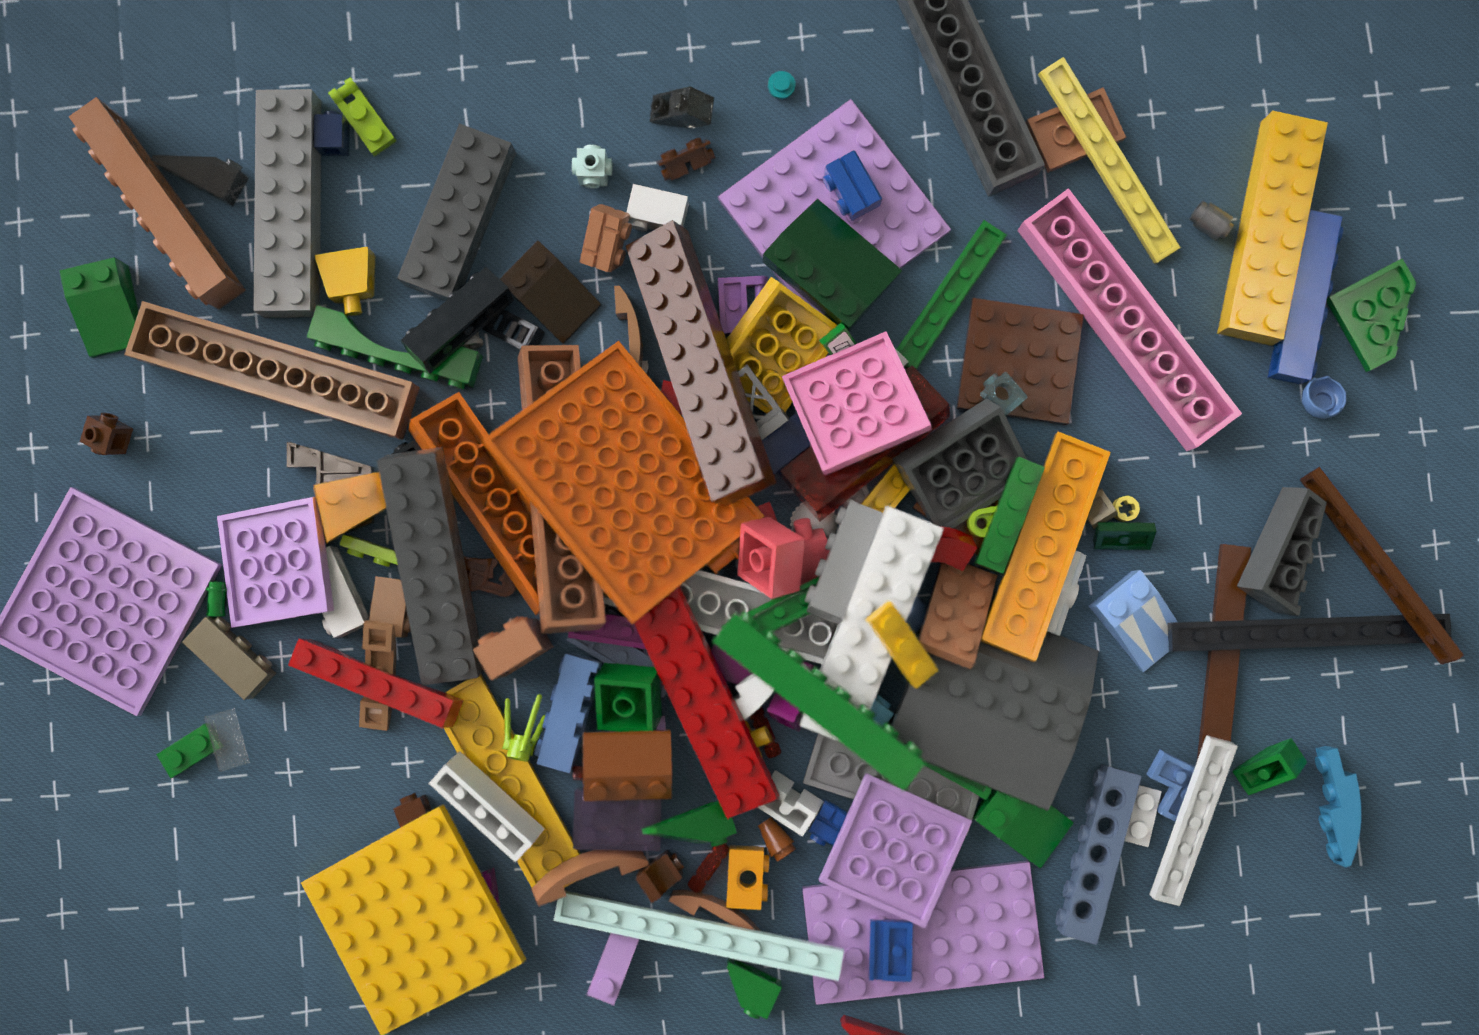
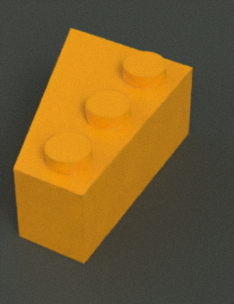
[313,472,386,544]

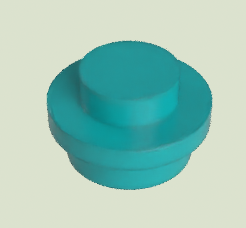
[768,71,795,99]

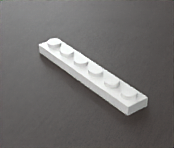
[1149,736,1238,906]

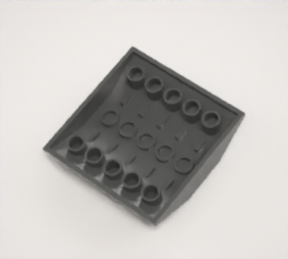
[891,607,1099,811]

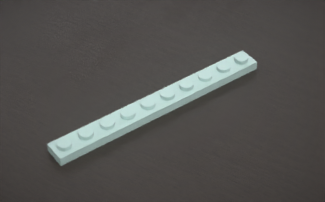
[554,891,844,981]

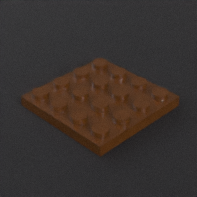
[956,298,1084,425]

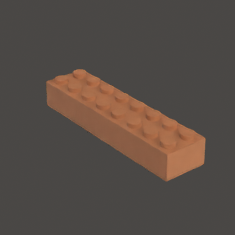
[69,97,246,309]

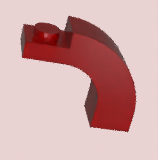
[930,526,977,571]

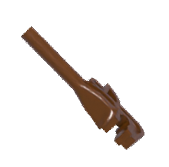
[464,556,516,597]

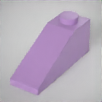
[587,933,639,1005]

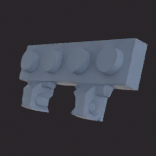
[566,608,667,698]

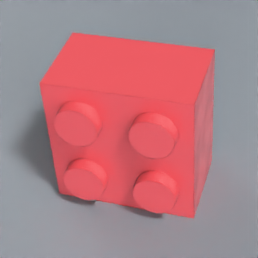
[737,517,804,599]

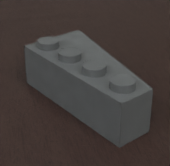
[1237,487,1327,616]

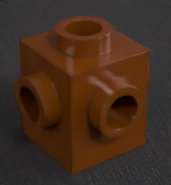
[80,412,133,455]

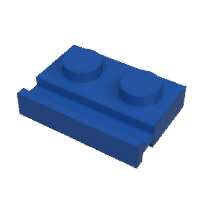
[868,919,913,982]

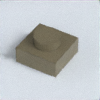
[1087,489,1118,529]

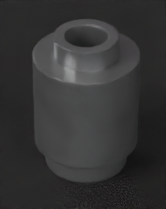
[1189,201,1234,241]

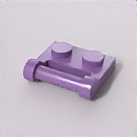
[718,276,768,335]

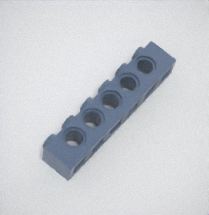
[1055,764,1142,945]

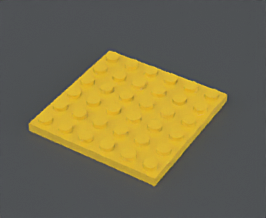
[301,804,526,1035]

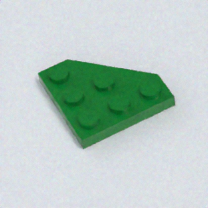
[1326,258,1416,372]

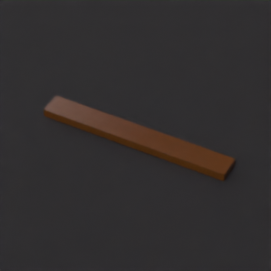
[1300,467,1464,665]
[1197,544,1251,761]

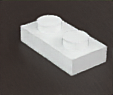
[1125,785,1162,847]

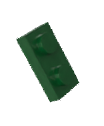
[1093,522,1157,550]

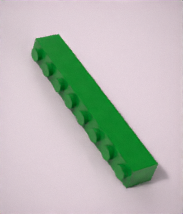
[713,611,926,791]

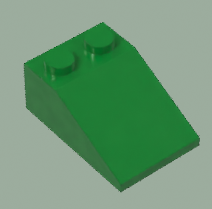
[59,257,139,358]
[973,789,1074,869]

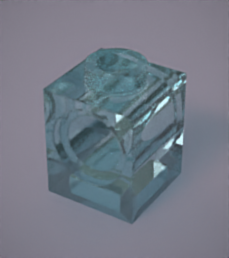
[980,371,1028,416]

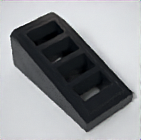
[482,310,545,350]

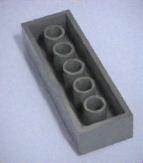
[397,123,516,301]

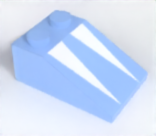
[1089,570,1178,672]

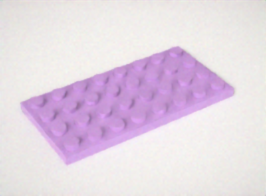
[802,860,1044,1005]

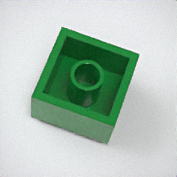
[594,663,662,732]

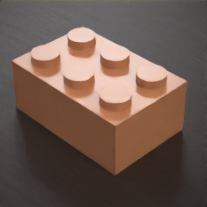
[473,617,554,680]

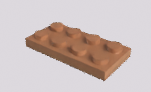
[918,563,997,669]

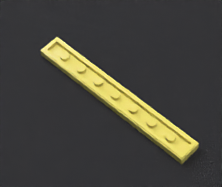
[1038,57,1181,264]

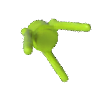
[502,694,545,762]

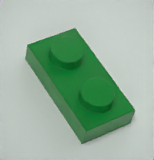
[156,723,223,778]

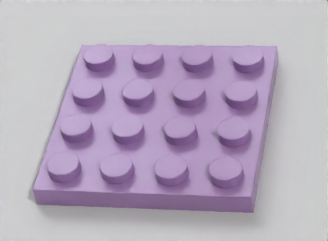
[217,497,334,628]
[819,773,972,928]

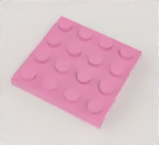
[782,332,932,476]

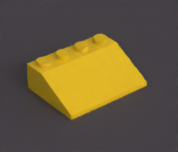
[726,277,837,414]

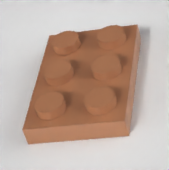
[1026,87,1126,172]

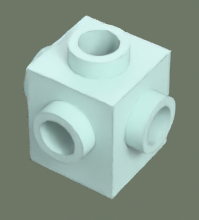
[572,145,612,188]

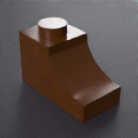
[635,849,685,903]

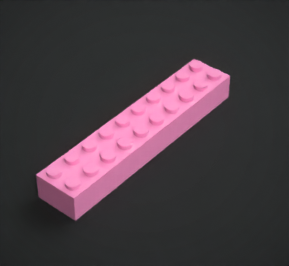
[1017,188,1242,451]

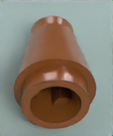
[758,817,796,862]

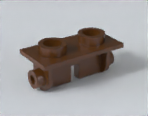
[656,137,715,181]

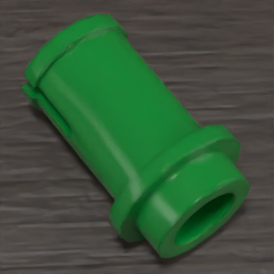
[205,581,227,617]

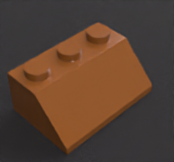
[583,730,672,801]

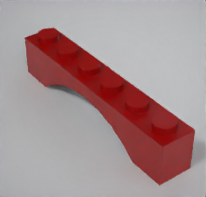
[288,638,464,728]

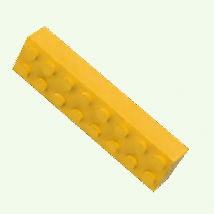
[1217,111,1328,346]

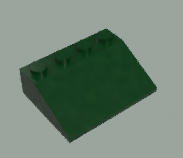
[763,198,902,332]

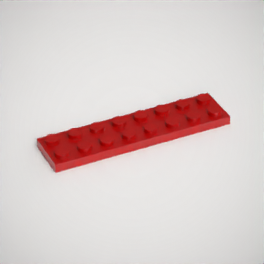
[634,586,780,819]

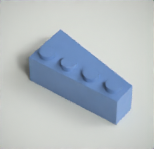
[534,652,604,773]

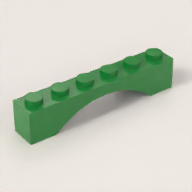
[307,305,483,390]

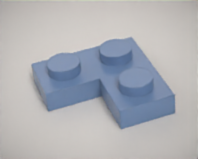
[1146,750,1195,822]

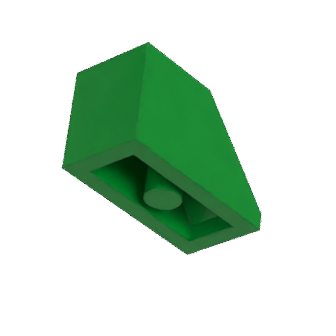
[1232,738,1307,795]
[727,958,782,1019]

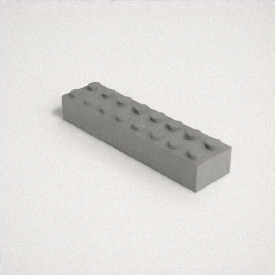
[254,89,321,318]

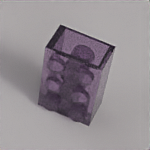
[573,787,663,851]

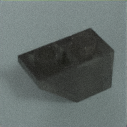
[650,86,714,128]

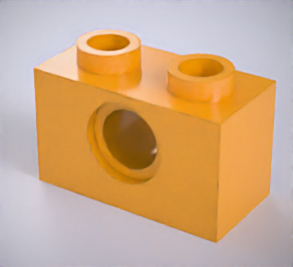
[726,845,769,910]

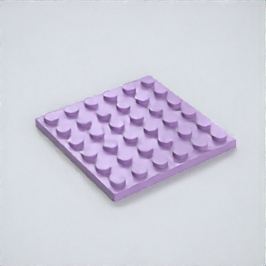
[718,99,951,319]
[0,487,222,716]

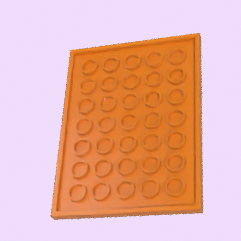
[482,341,764,624]

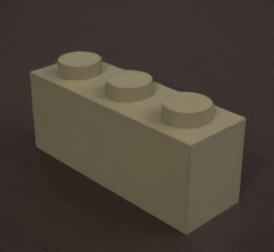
[182,617,277,700]

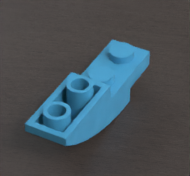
[1315,746,1361,867]

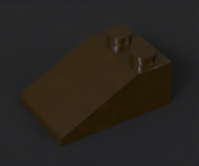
[500,240,602,344]

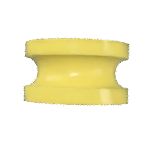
[1113,496,1140,522]

